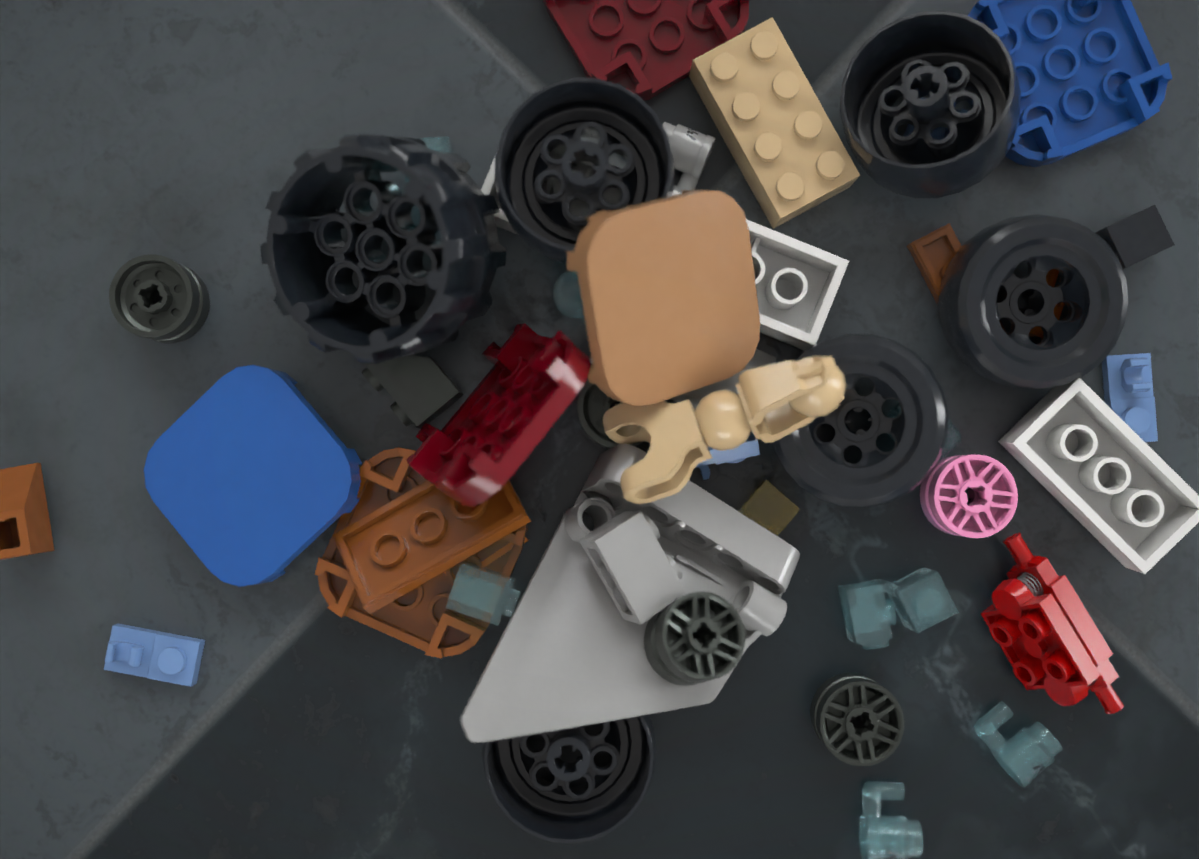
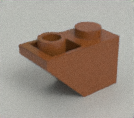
[0,463,55,560]

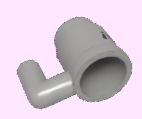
[662,122,716,193]

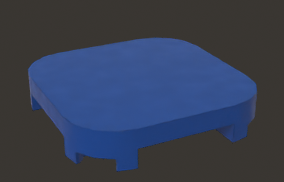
[967,0,1172,167]
[144,365,362,587]

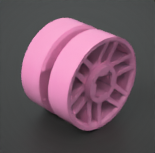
[920,454,1018,538]

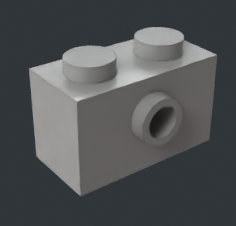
[579,511,686,624]

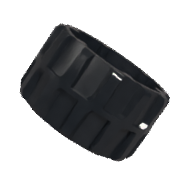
[260,134,507,364]

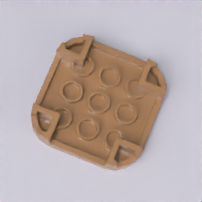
[567,190,760,406]

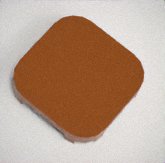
[315,447,528,659]

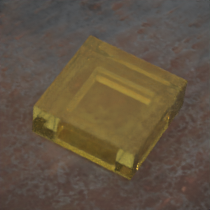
[738,480,800,536]

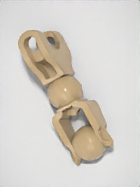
[602,356,846,504]

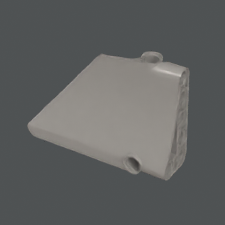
[460,444,800,742]

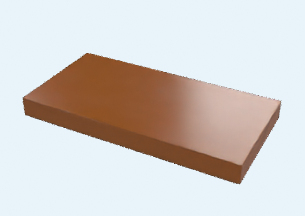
[333,480,531,614]

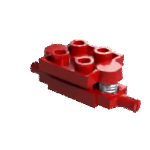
[980,532,1124,714]

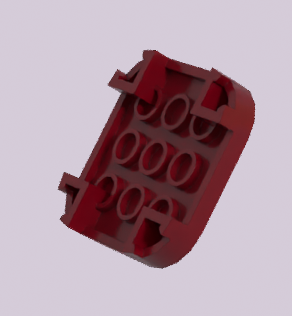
[543,0,750,101]
[406,323,591,507]

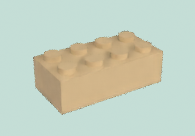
[689,17,860,229]

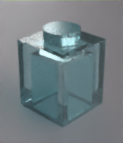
[445,561,521,626]
[884,567,959,633]

